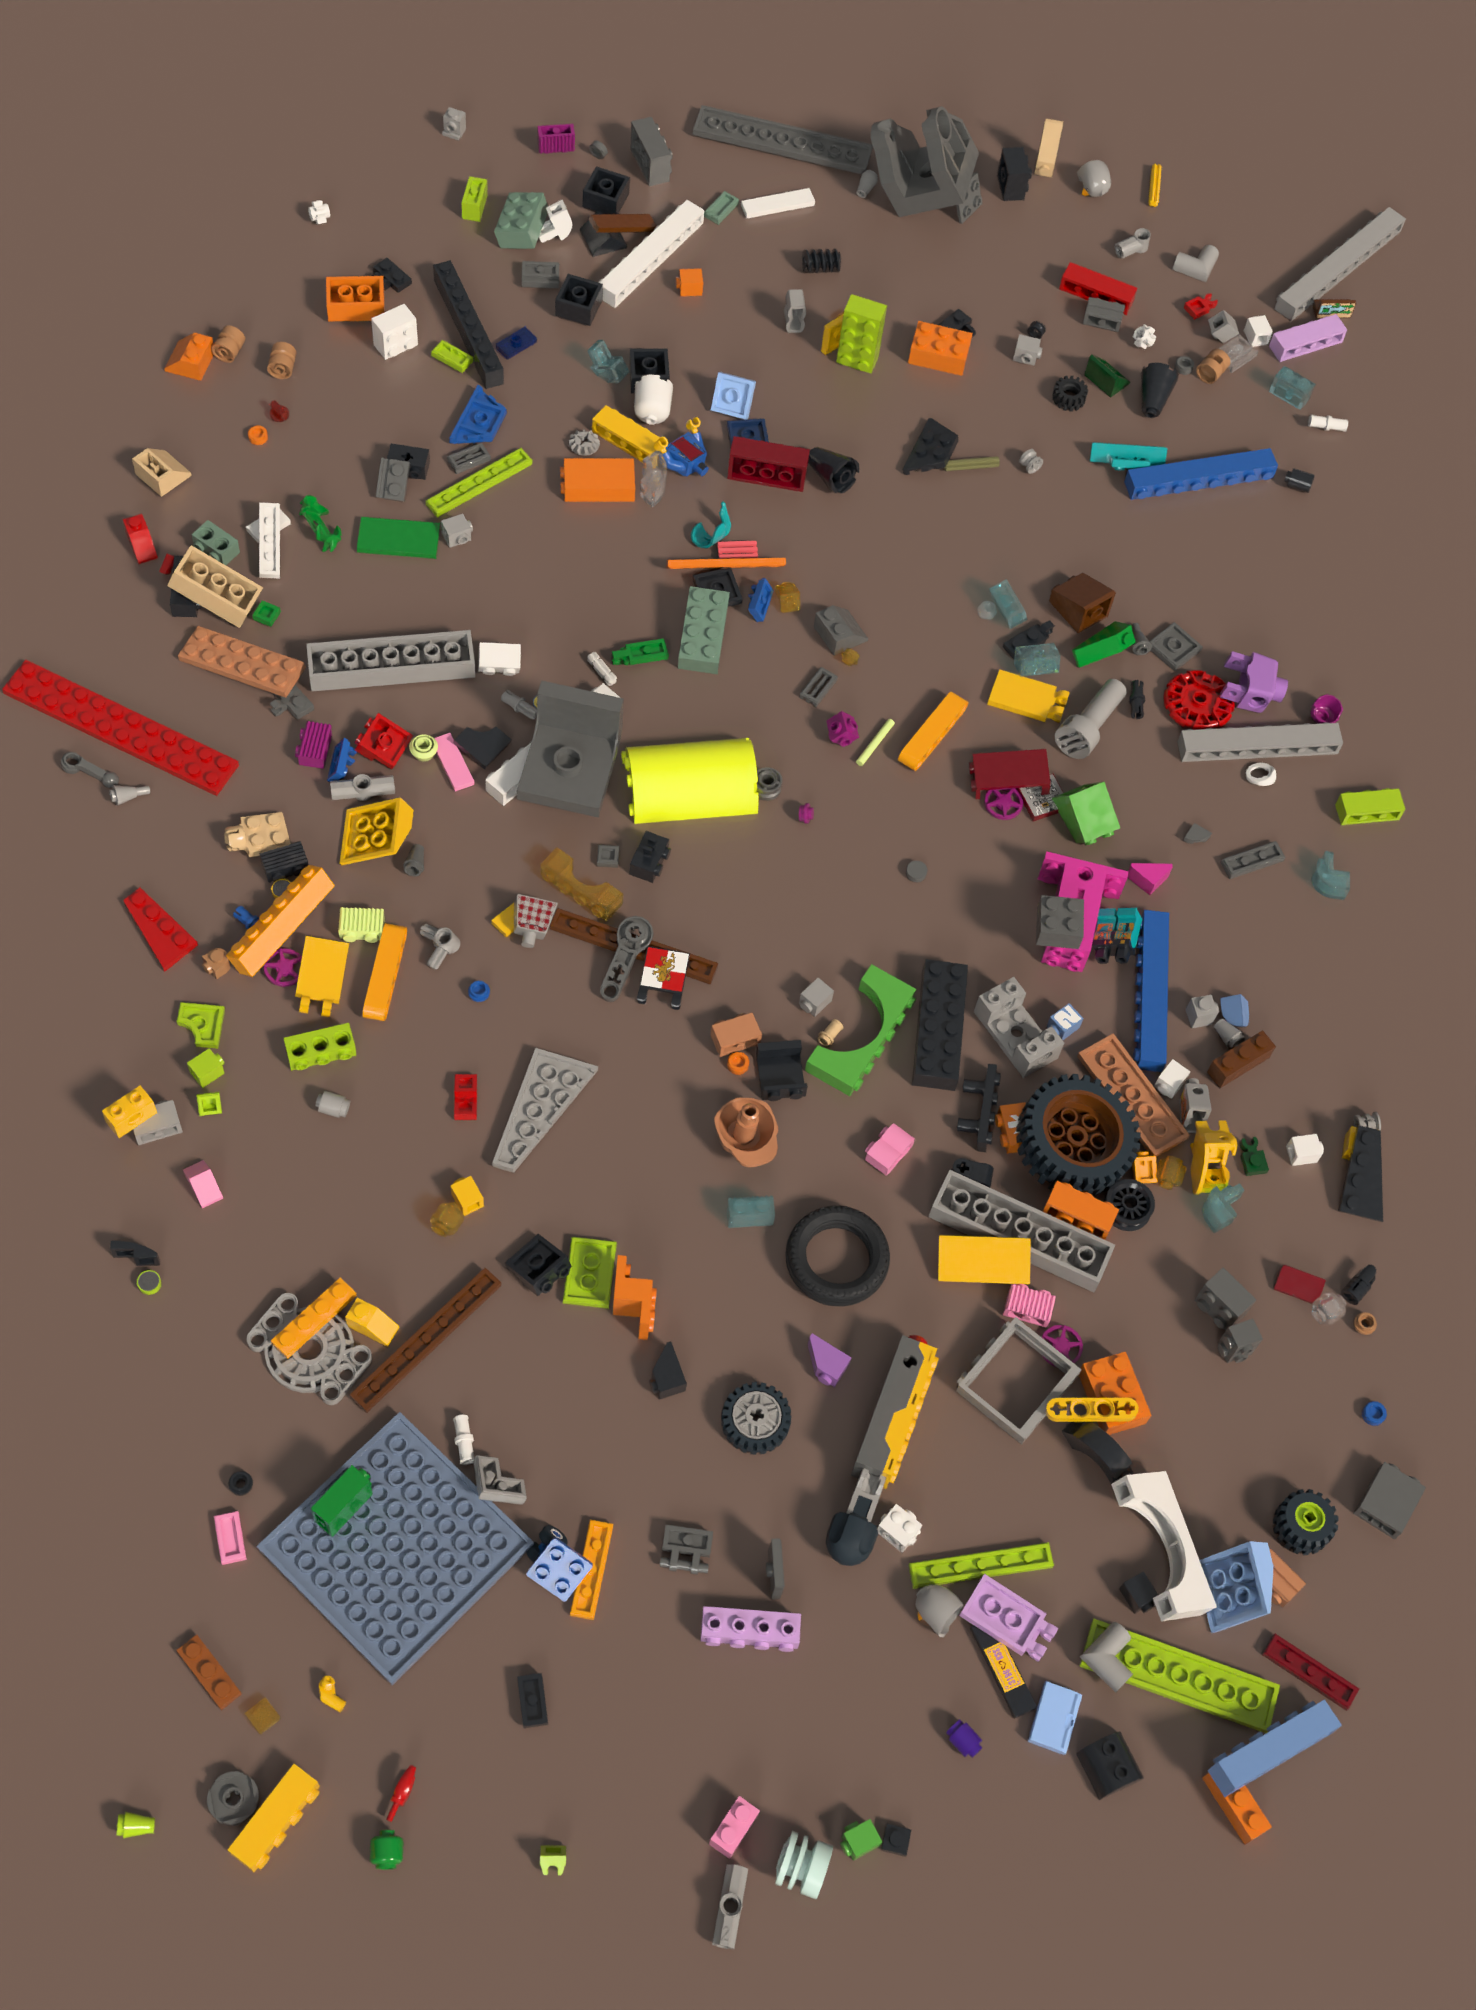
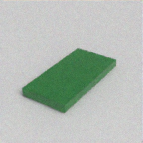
[357,517,440,559]

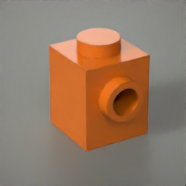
[676,269,703,296]

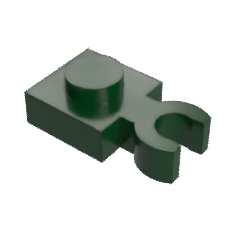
[1240,1137,1269,1176]

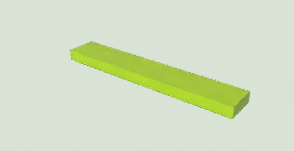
[426,448,532,518]
[908,1542,1054,1589]

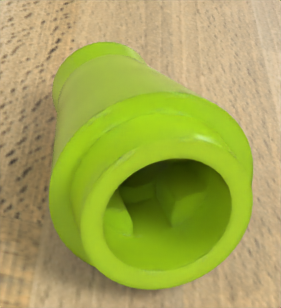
[116,1812,155,1838]

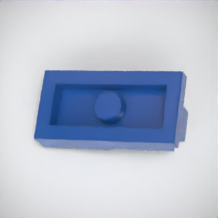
[748,578,774,622]
[327,738,357,782]

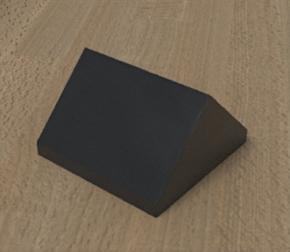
[580,211,627,257]

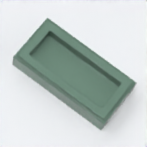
[704,191,739,225]

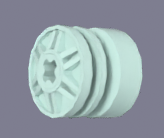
[775,1831,833,1899]

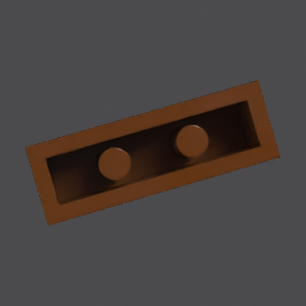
[1207,1030,1276,1088]

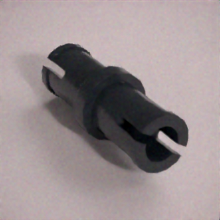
[1129,680,1145,719]

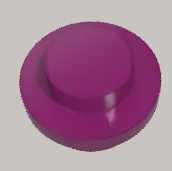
[799,803,814,824]

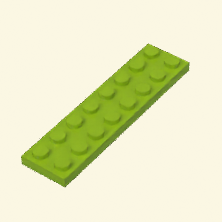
[1079,1619,1280,1733]

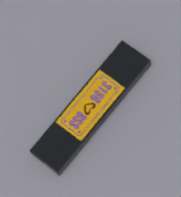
[970,1626,1037,1719]

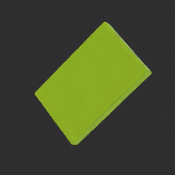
[563,1237,617,1309]

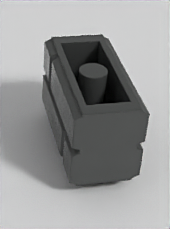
[1083,297,1125,332]

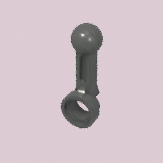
[61,752,119,788]

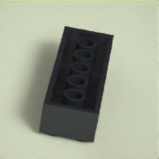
[912,959,968,1091]

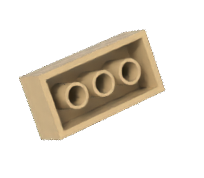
[167,545,263,628]

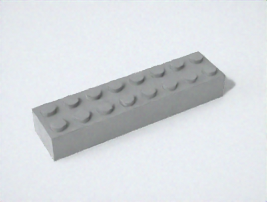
[307,630,475,691]
[929,1170,1115,1292]

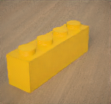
[592,405,661,469]
[228,1764,320,1872]

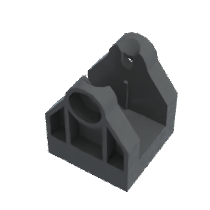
[871,106,979,217]

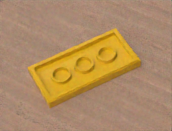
[938,1235,1031,1284]

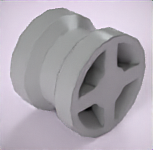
[1019,449,1043,474]

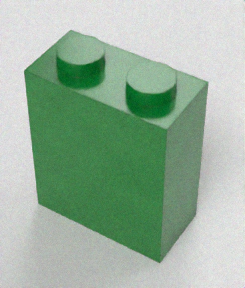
[311,1465,373,1537]

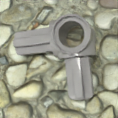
[420,924,460,970]

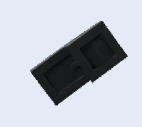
[110,1241,160,1266]

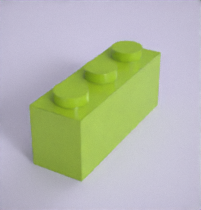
[1335,788,1405,825]

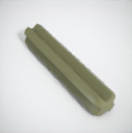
[944,456,1000,471]

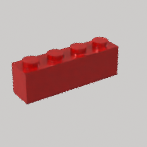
[1059,262,1138,315]

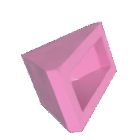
[183,1160,223,1208]

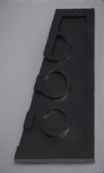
[1338,1125,1383,1222]

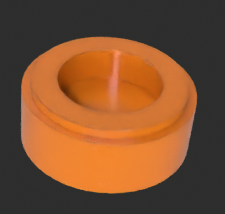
[248,426,268,445]
[727,1052,749,1075]

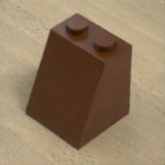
[1049,572,1116,633]

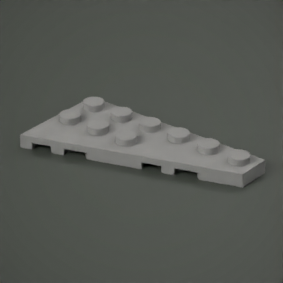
[492,1048,598,1173]

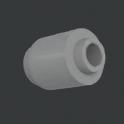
[315,1091,350,1118]

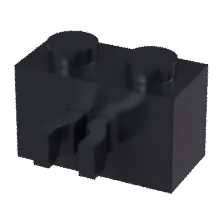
[629,831,671,883]

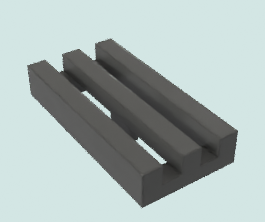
[447,442,491,474]
[799,667,838,707]

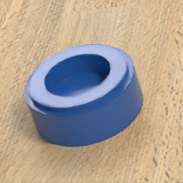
[1362,1401,1387,1426]

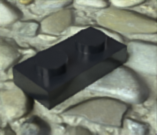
[517,1673,548,1729]

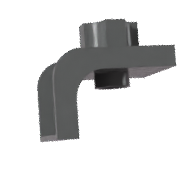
[517,680,624,818]

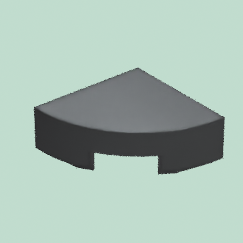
[1183,823,1212,844]

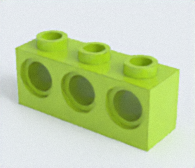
[284,1023,356,1071]

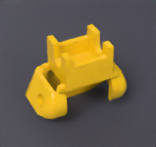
[1190,1120,1238,1195]

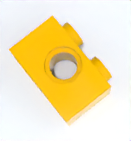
[102,1085,157,1138]

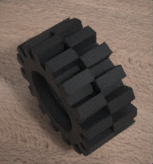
[1052,376,1088,412]

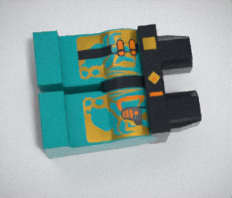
[1092,908,1142,964]

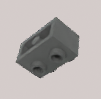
[1218,1319,1263,1363]

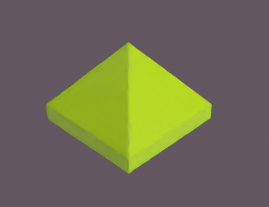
[196,1092,222,1116]

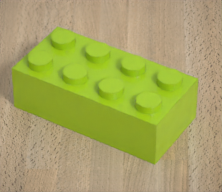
[836,294,887,374]

